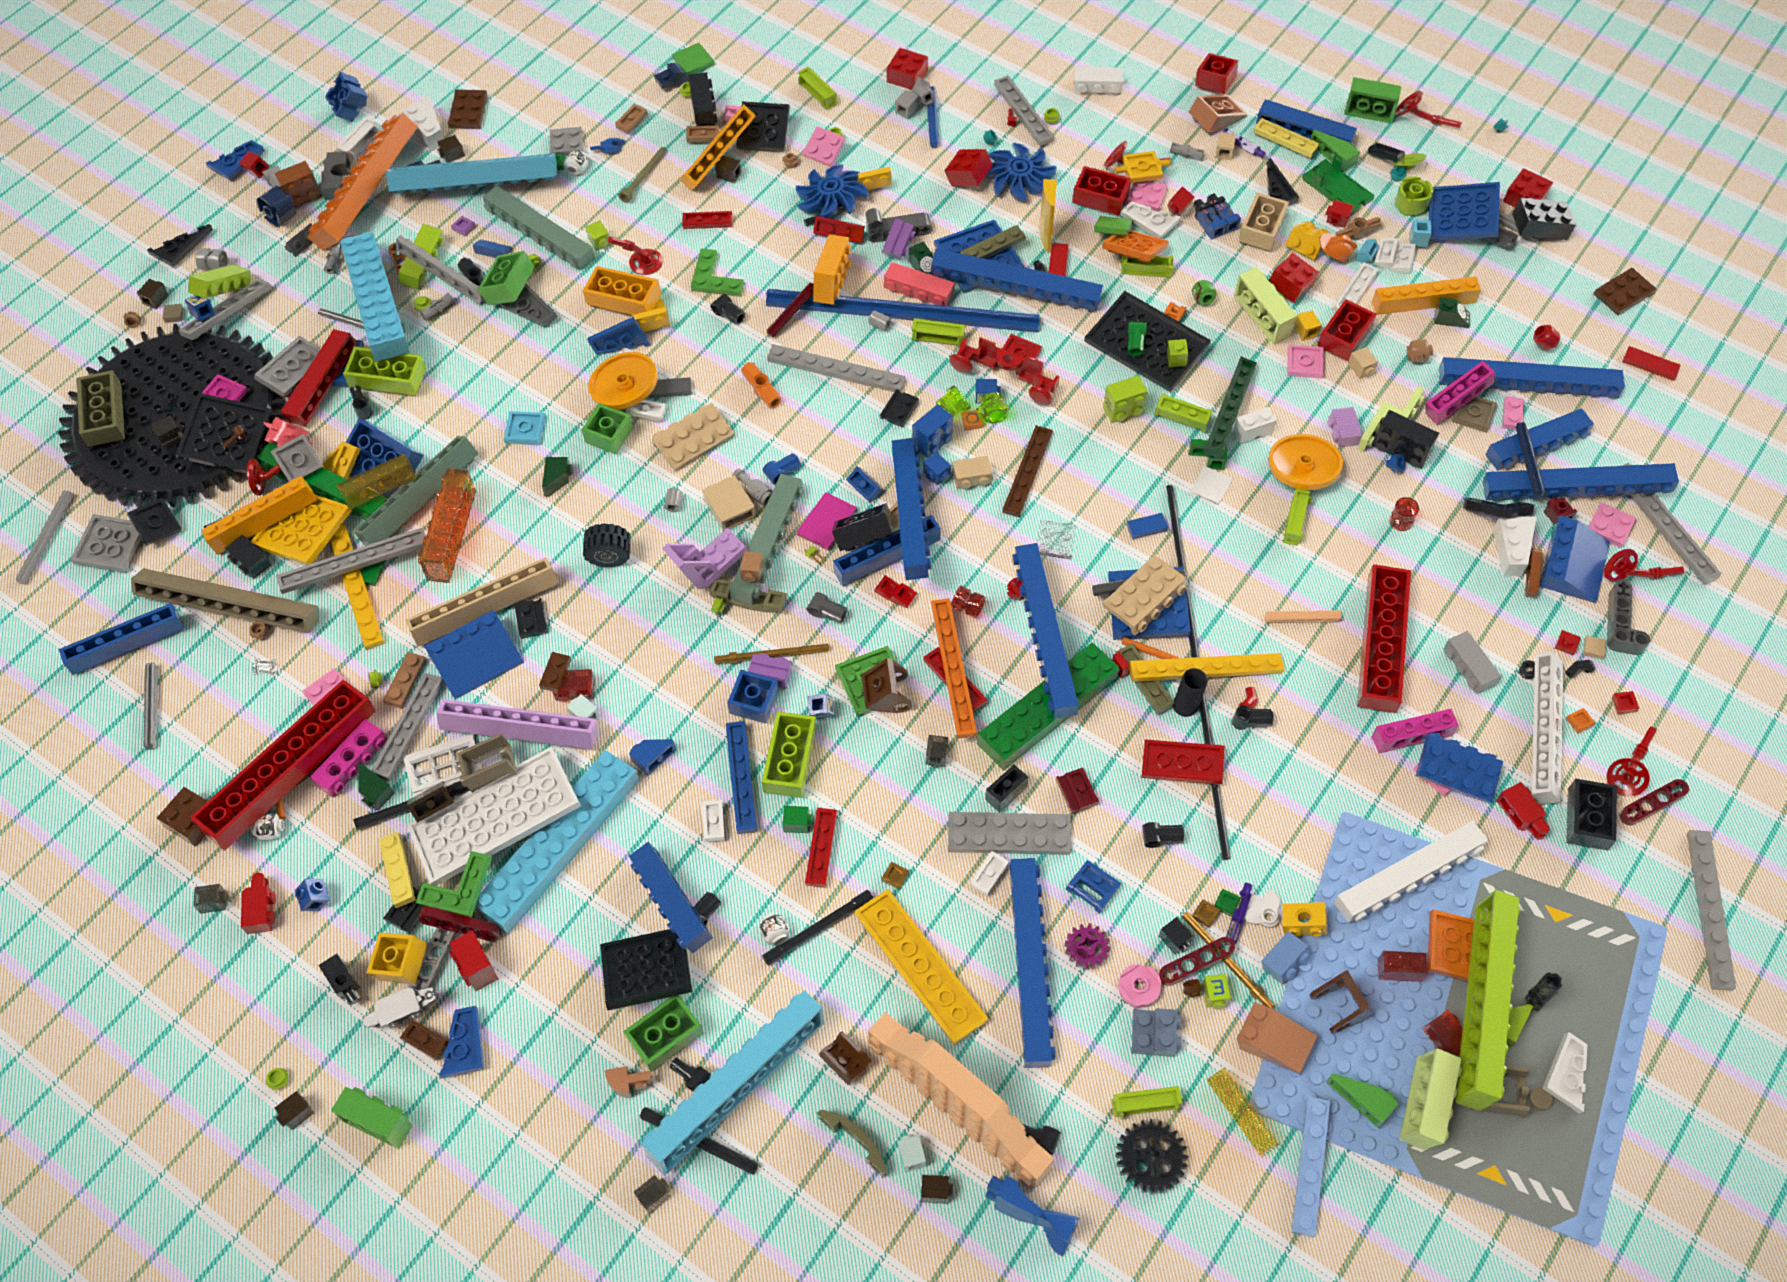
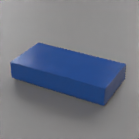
[1126,513,1168,539]

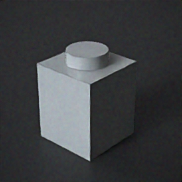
[895,90,919,119]

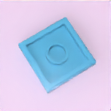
[503,411,546,445]

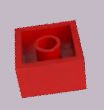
[886,47,928,90]
[1195,53,1239,94]
[944,149,993,187]
[1503,168,1554,208]
[1268,253,1320,303]
[449,930,499,991]

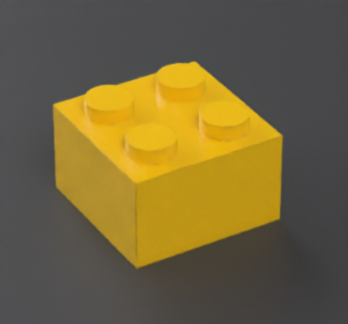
[366,932,428,984]

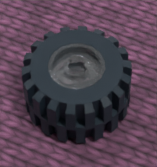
[583,523,631,567]

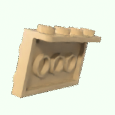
[652,403,734,471]
[1103,555,1187,635]

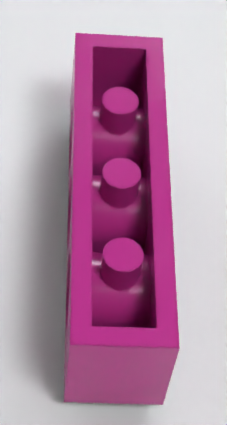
[1425,361,1495,425]
[1371,709,1459,754]
[310,719,387,798]

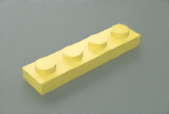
[1253,118,1319,158]
[379,831,416,909]

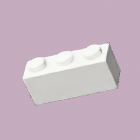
[1074,67,1123,94]

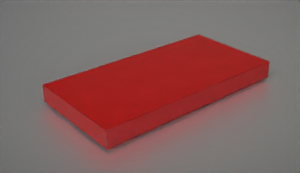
[1142,739,1225,785]

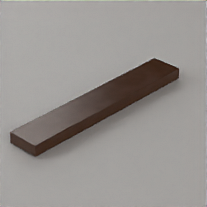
[1002,425,1053,518]

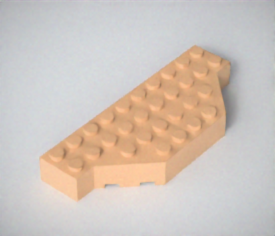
[868,1012,1054,1189]

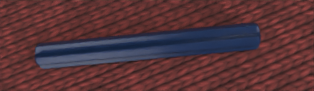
[1515,422,1545,497]

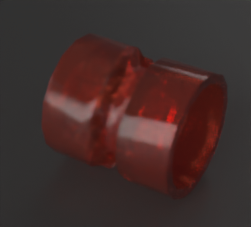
[1389,497,1419,531]
[951,585,986,618]

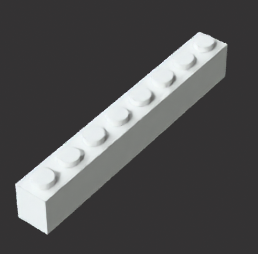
[1334,821,1488,923]

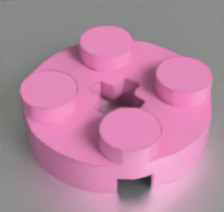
[1118,964,1161,1009]

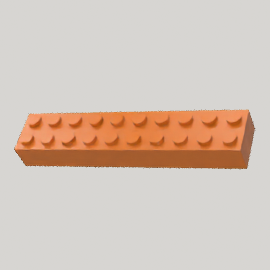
[307,113,418,251]

